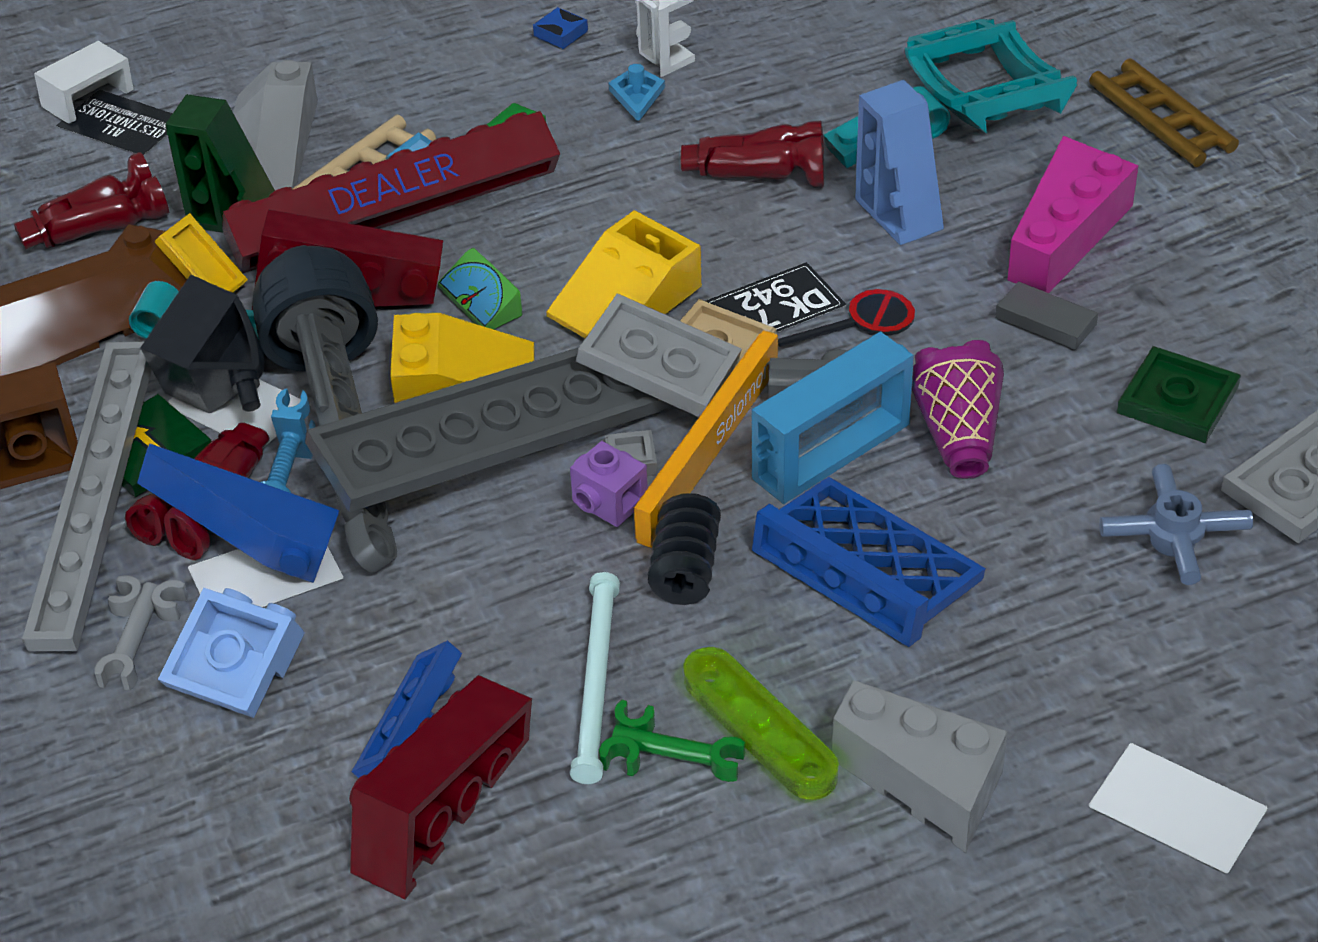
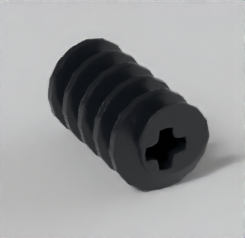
[648,493,721,605]

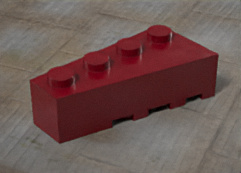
[349,675,532,900]

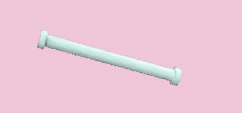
[570,572,620,784]

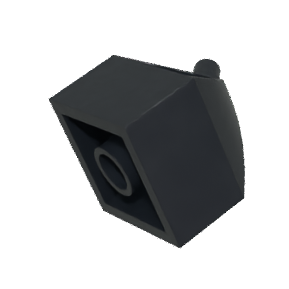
[140,275,265,413]

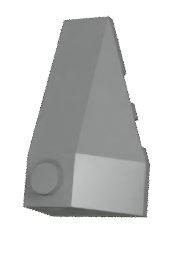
[233,60,318,191]

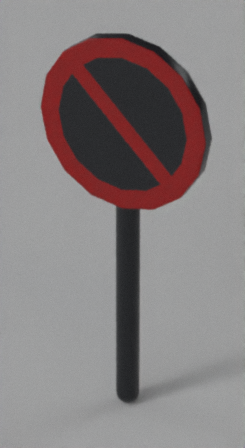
[778,289,915,347]

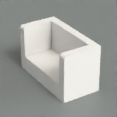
[34,41,133,124]

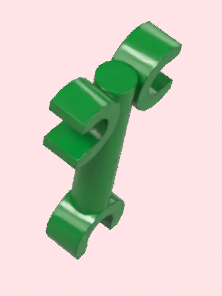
[599,700,745,782]

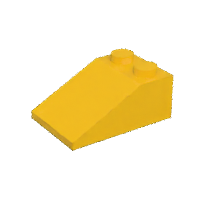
[390,313,535,403]

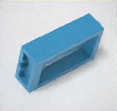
[752,331,914,504]

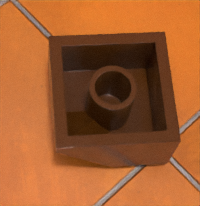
[0,362,78,489]

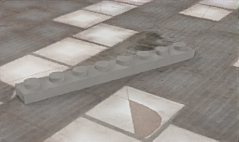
[22,342,152,651]

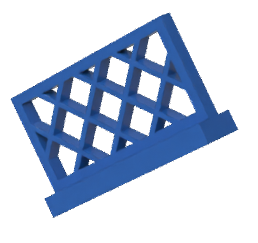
[752,477,986,647]

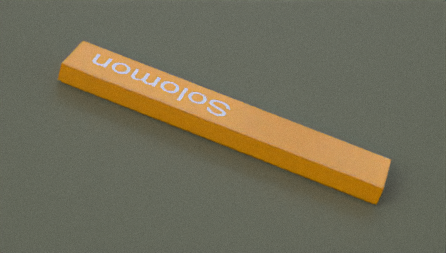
[634,330,778,548]

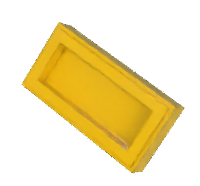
[155,213,248,293]

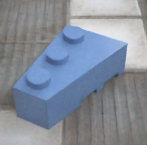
[855,80,944,245]

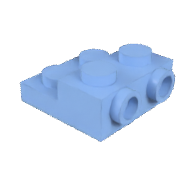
[158,587,305,718]

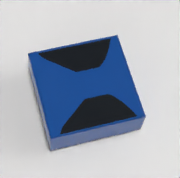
[533,7,588,49]

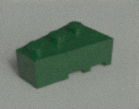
[165,94,275,233]

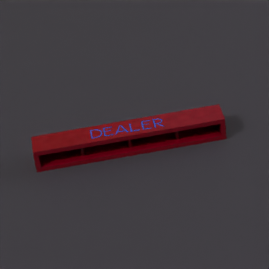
[222,111,560,273]

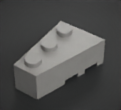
[832,680,1008,853]

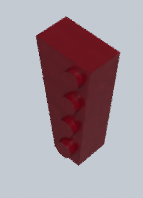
[252,209,443,310]

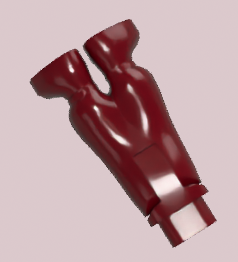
[681,120,824,187]
[14,152,170,250]
[125,422,270,560]

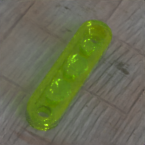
[683,647,839,800]

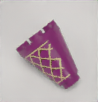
[912,340,1004,479]

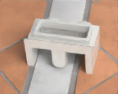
[635,0,695,78]

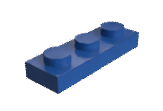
[351,640,462,778]

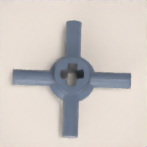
[1099,464,1253,585]

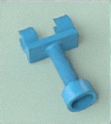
[261,388,316,493]

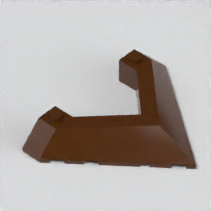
[0,224,187,376]

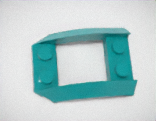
[905,19,1077,134]

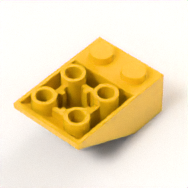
[546,210,702,338]

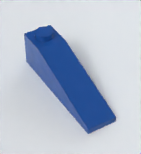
[137,444,340,583]

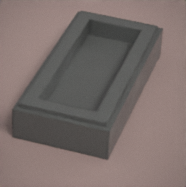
[995,281,1098,350]

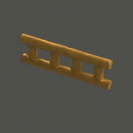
[1089,58,1239,167]

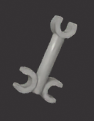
[94,575,188,690]

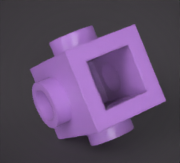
[570,441,648,527]

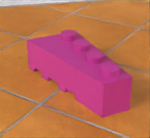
[1007,136,1139,293]

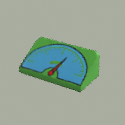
[438,248,522,329]

